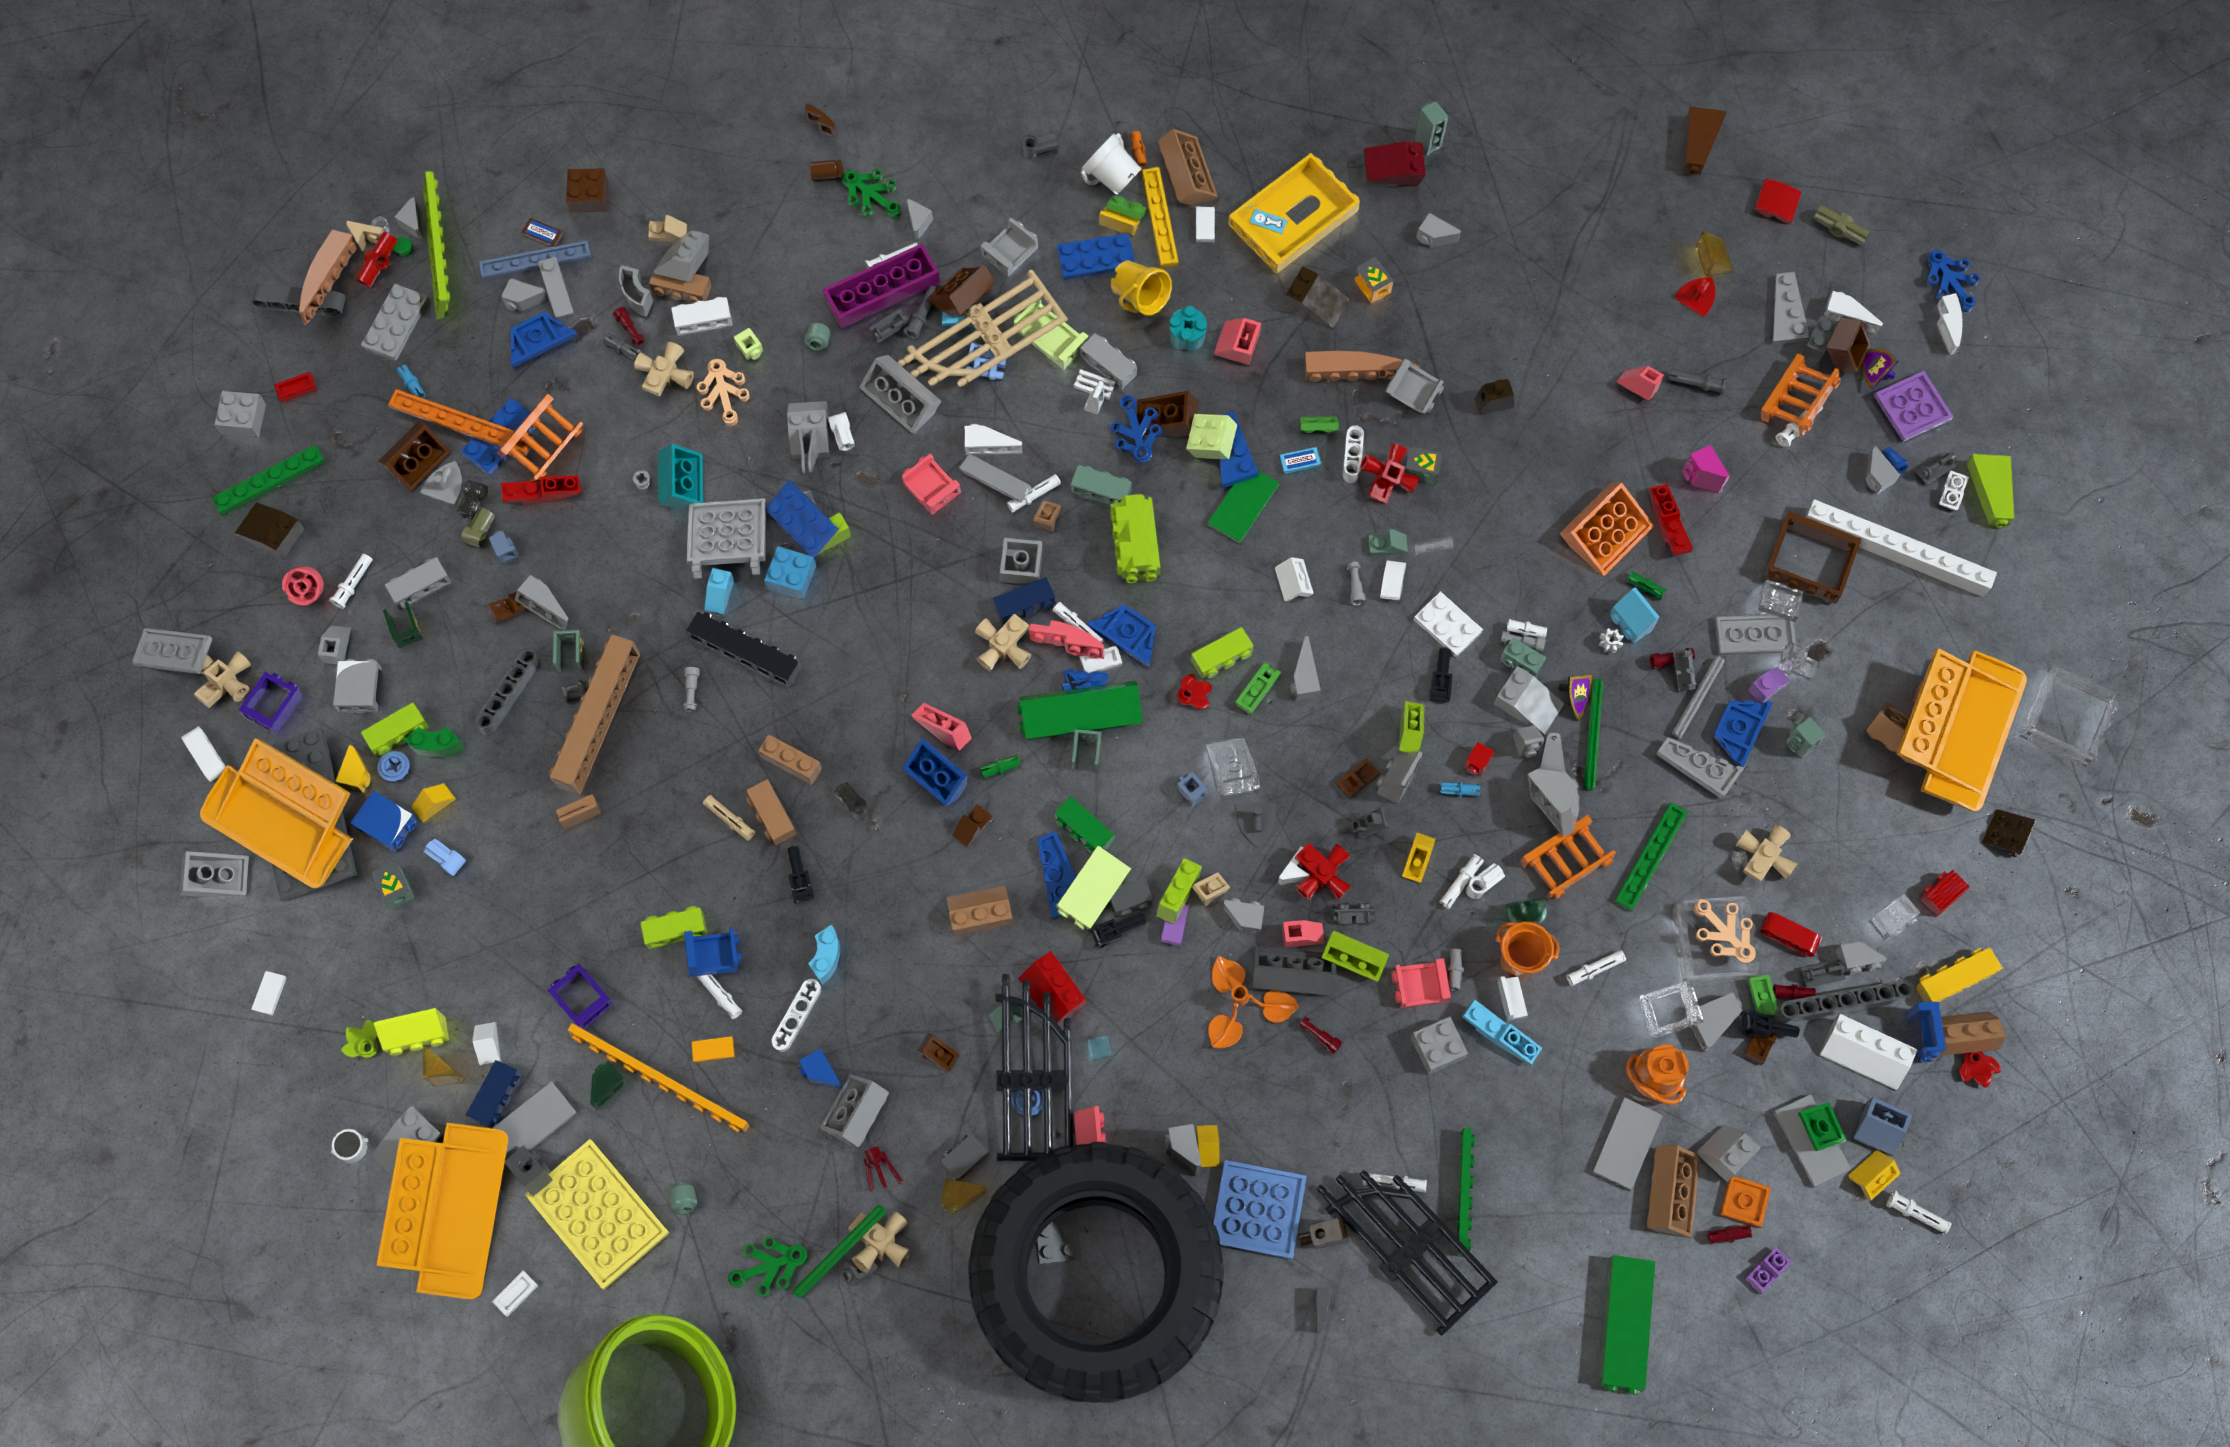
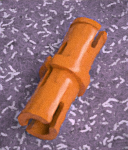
[1130,131,1147,168]

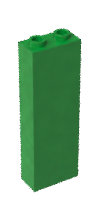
[1017,681,1143,739]
[1599,1255,1656,1395]

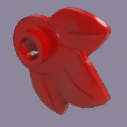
[1177,674,1212,709]
[1959,1051,2001,1088]

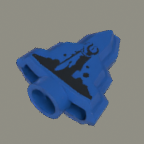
[1061,669,1109,691]

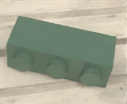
[1415,101,1448,155]
[1070,465,1132,505]

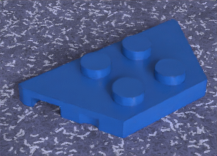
[510,312,577,368]
[1087,604,1156,667]
[1713,701,1773,767]

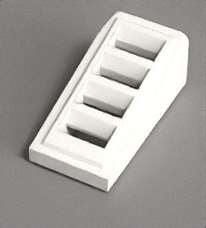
[1084,381,1104,415]

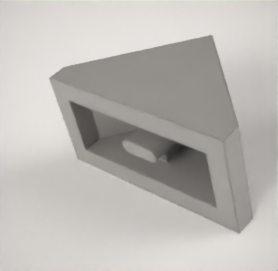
[394,198,423,239]
[907,199,933,240]

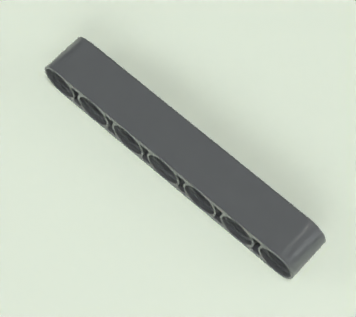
[1775,980,1914,1024]

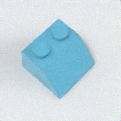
[1610,587,1659,643]

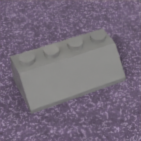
[859,355,941,434]

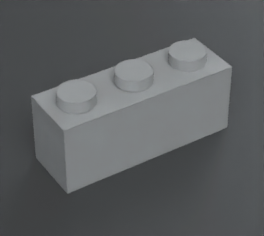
[1080,333,1137,390]
[385,557,452,610]

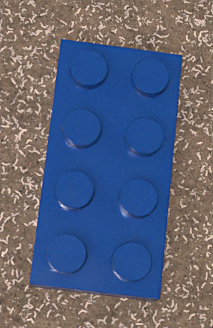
[1057,233,1135,280]
[460,398,541,475]
[766,480,839,558]

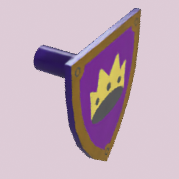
[1862,349,1899,390]

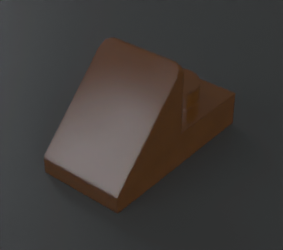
[952,804,993,848]
[918,1033,959,1072]

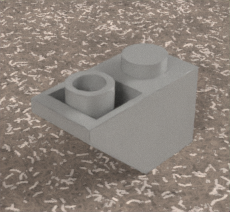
[317,626,351,664]
[1513,725,1544,758]
[1223,898,1264,934]
[1836,941,1887,975]

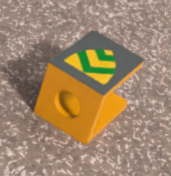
[1354,257,1393,304]

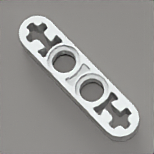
[772,979,821,1052]

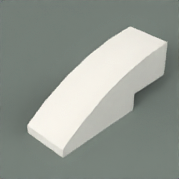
[1936,293,1963,355]

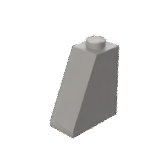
[1685,992,1742,1052]

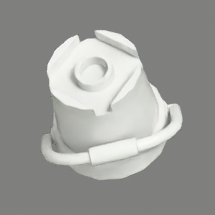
[1081,133,1142,195]

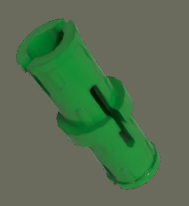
[1626,571,1667,600]
[980,754,1021,779]

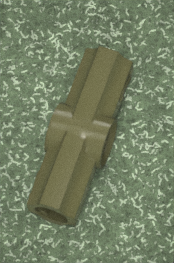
[1813,205,1870,246]

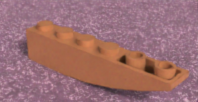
[299,230,357,325]
[1304,351,1419,382]

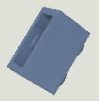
[1853,1097,1913,1156]

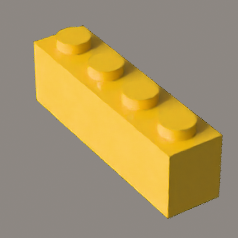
[1915,947,2003,1002]

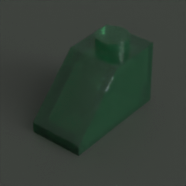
[590,1061,628,1110]

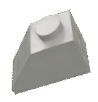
[1416,213,1461,247]
[501,278,548,311]
[1865,446,1900,494]

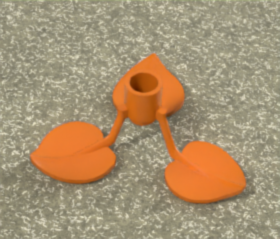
[1208,956,1299,1049]

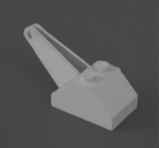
[787,401,830,473]
[1528,732,1580,837]

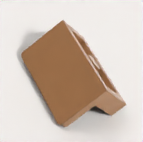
[556,794,601,829]

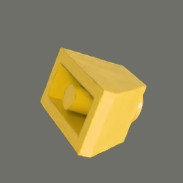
[336,745,371,793]
[1402,832,1435,883]

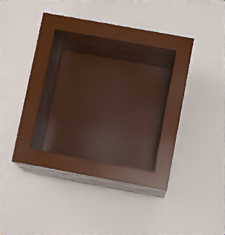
[566,168,608,213]
[1826,318,1871,373]

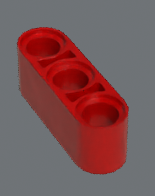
[1760,912,1822,957]

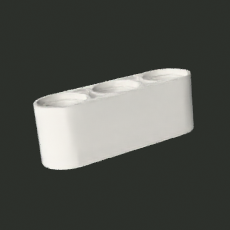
[1342,426,1364,483]
[181,726,226,782]

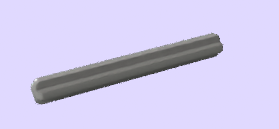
[1672,656,1725,739]

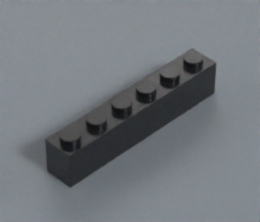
[686,612,801,687]

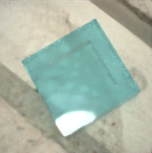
[1087,1036,1112,1061]

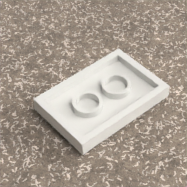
[1413,591,1483,658]

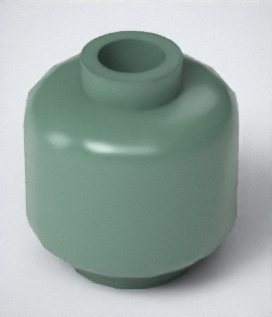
[804,323,831,351]
[668,1182,697,1215]

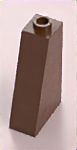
[1682,107,1726,175]

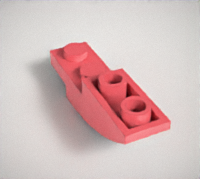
[1029,620,1105,659]

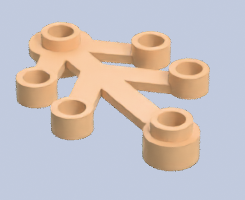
[697,359,750,426]
[1693,899,1756,963]

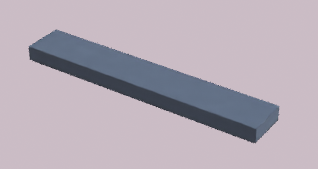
[479,240,592,281]

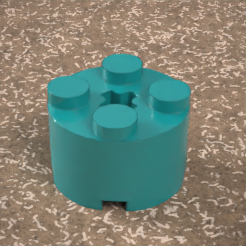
[1169,306,1207,351]

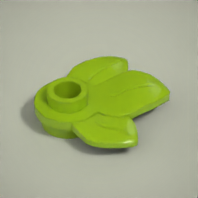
[341,1020,379,1058]

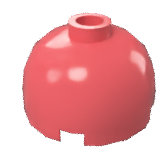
[282,566,324,606]

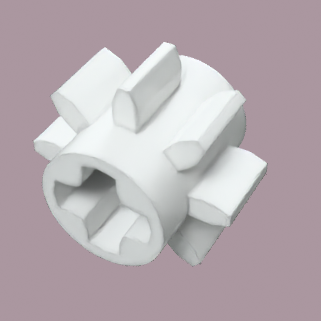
[1599,628,1624,653]

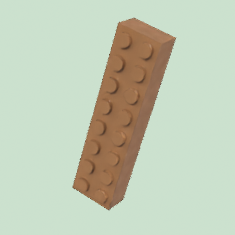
[549,634,640,795]

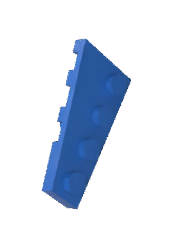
[1037,831,1076,920]

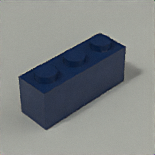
[993,577,1056,625]
[465,1060,522,1129]

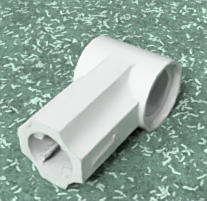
[827,412,855,451]
[1466,863,1505,899]

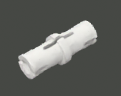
[1506,619,1547,638]

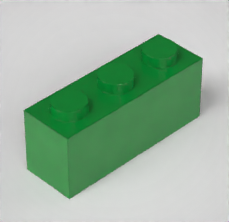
[1054,796,1115,854]

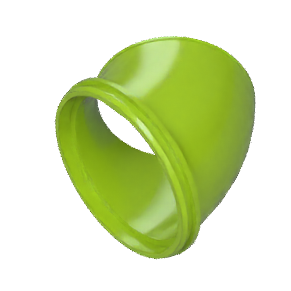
[558,1314,736,1447]

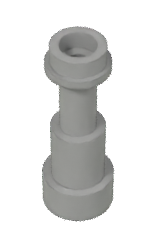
[1347,562,1366,606]
[1501,631,1546,654]
[683,667,700,712]

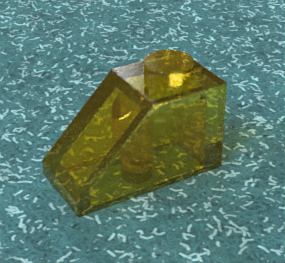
[940,1179,987,1213]

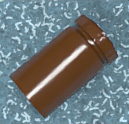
[810,160,844,180]

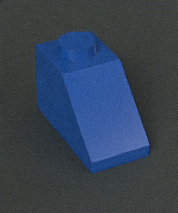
[798,1048,842,1089]

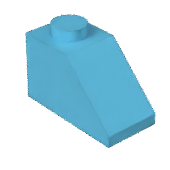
[704,568,734,616]

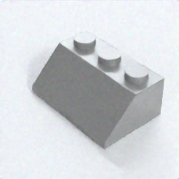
[654,230,709,282]
[820,1074,889,1147]
[1164,1124,1201,1176]

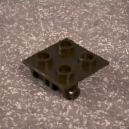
[1982,809,2036,857]

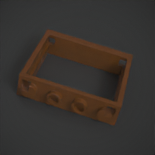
[1763,511,1861,604]

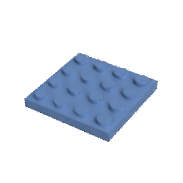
[1213,1160,1307,1260]

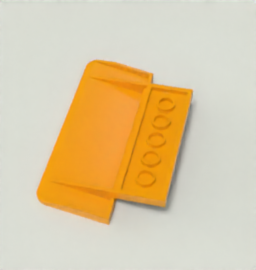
[1897,648,2027,811]
[200,738,353,888]
[376,1123,508,1299]

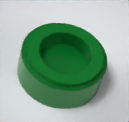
[394,237,413,256]

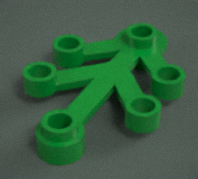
[842,169,901,218]
[728,1236,807,1298]

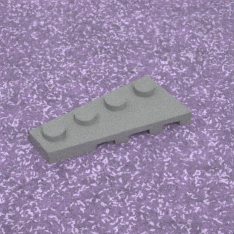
[1771,272,1810,345]
[1656,737,1744,799]

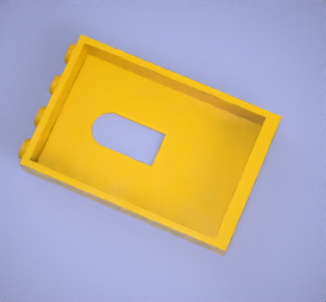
[1228,153,1360,274]

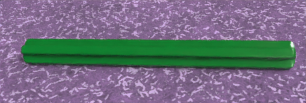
[1584,679,1603,791]
[793,1205,886,1298]

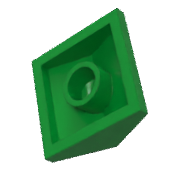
[1798,1102,1847,1152]

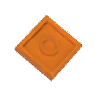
[1720,1176,1771,1228]

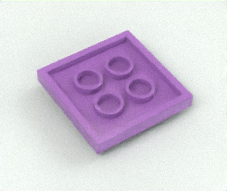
[1874,371,1954,442]

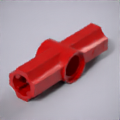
[356,232,398,288]

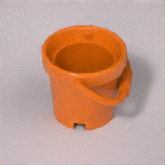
[1496,921,1560,979]
[1626,1044,1688,1105]

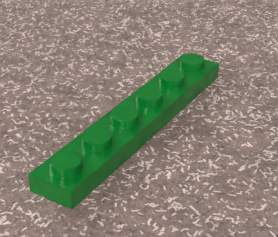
[211,444,325,515]
[1456,1128,1475,1257]

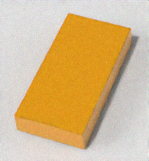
[692,1036,735,1063]

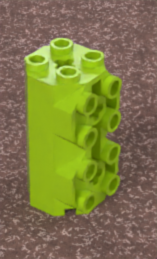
[1110,494,1161,584]

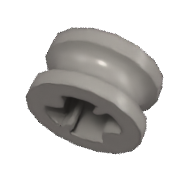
[633,471,651,490]

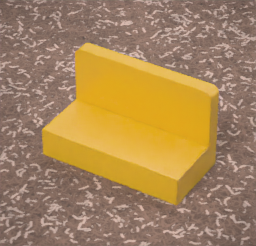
[1099,207,1140,236]
[1848,1150,1901,1200]

